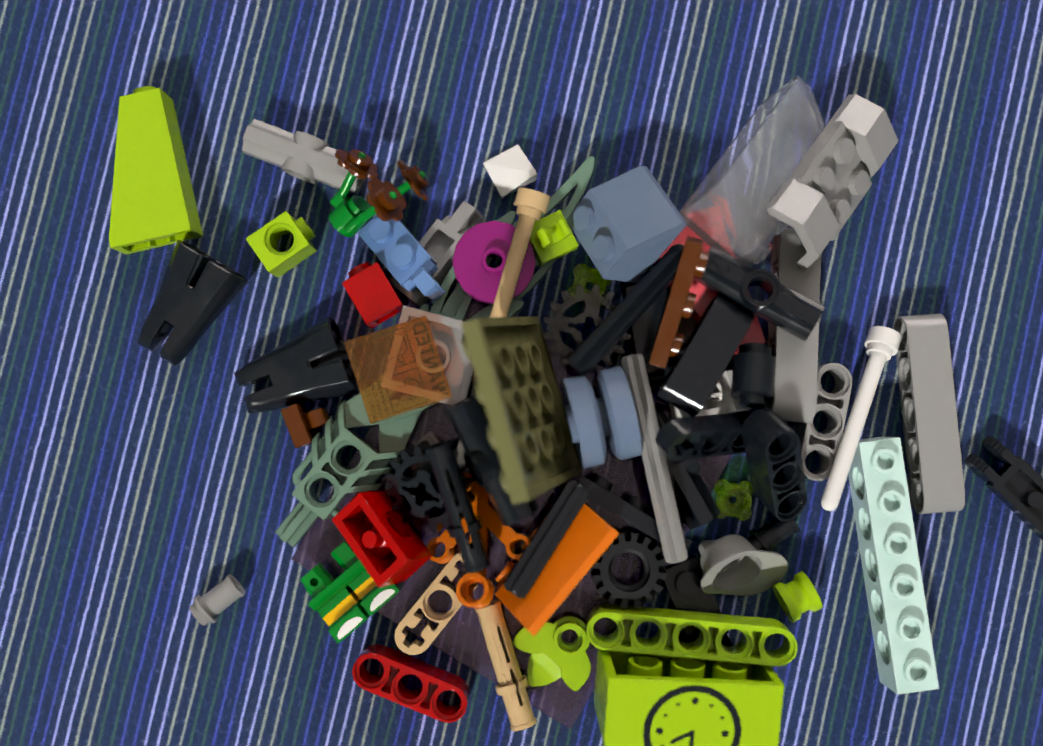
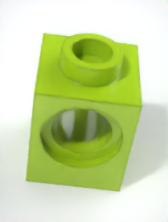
[245,211,317,278]

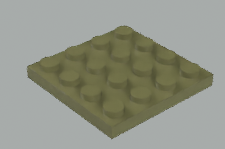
[461,316,583,505]

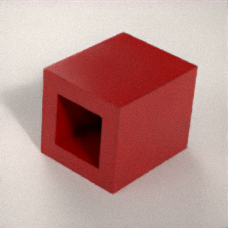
[342,262,405,329]

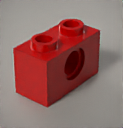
[332,491,432,588]

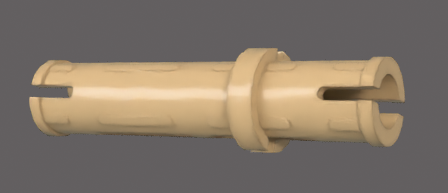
[475,600,537,731]

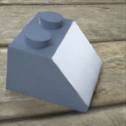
[566,165,687,283]

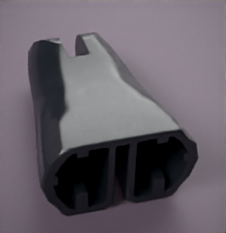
[138,240,249,366]
[234,316,360,414]

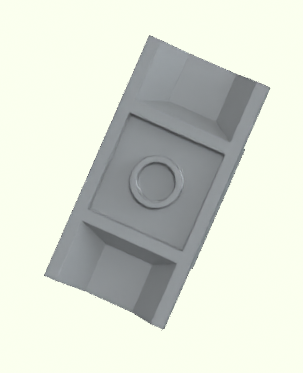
[766,94,898,270]

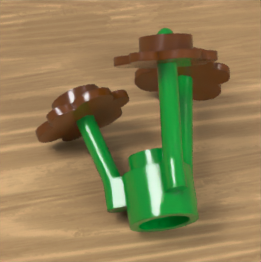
[329,149,429,237]

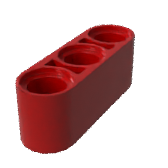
[352,644,469,723]

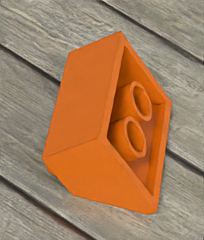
[494,503,619,636]

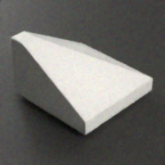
[483,144,537,198]

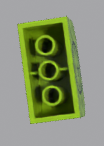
[594,649,784,746]

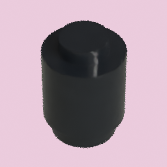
[731,343,776,408]

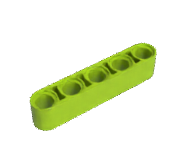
[587,604,798,666]

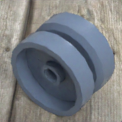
[562,366,642,469]

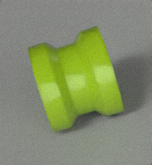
[772,571,823,623]

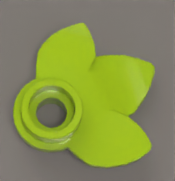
[513,616,591,691]

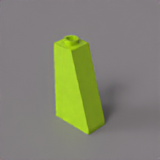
[109,86,203,255]

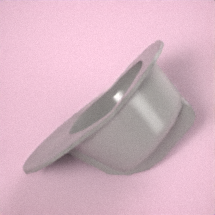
[698,534,788,596]

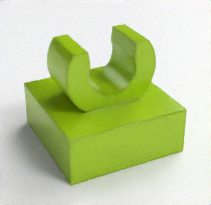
[529,210,579,267]

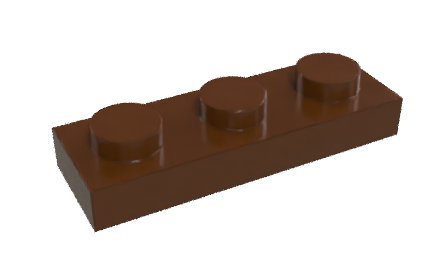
[649,236,709,368]

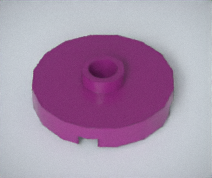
[453,221,536,305]

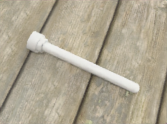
[821,326,902,511]

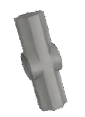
[242,119,366,195]

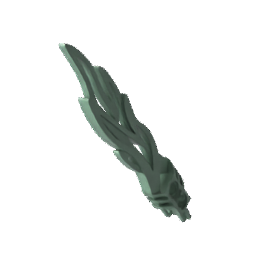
[275,156,595,547]

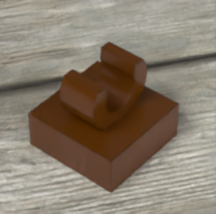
[281,404,330,448]

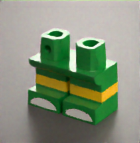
[300,540,405,644]

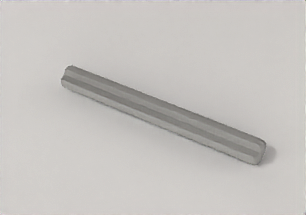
[621,354,688,563]

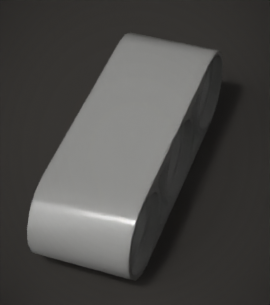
[794,363,852,481]

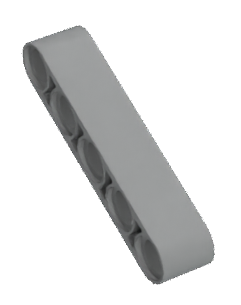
[765,226,821,423]
[894,313,965,514]

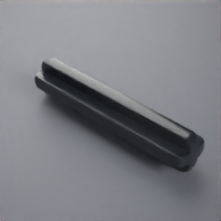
[504,480,589,599]

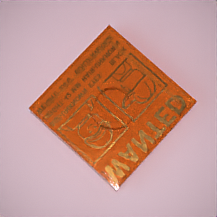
[344,315,453,424]

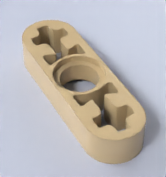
[394,551,478,655]

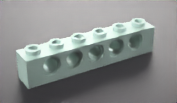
[848,436,939,695]

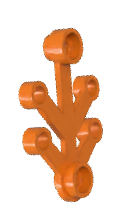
[427,472,531,609]

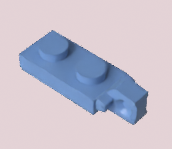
[357,215,446,303]

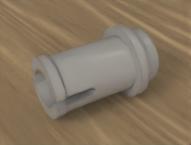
[189,574,245,626]

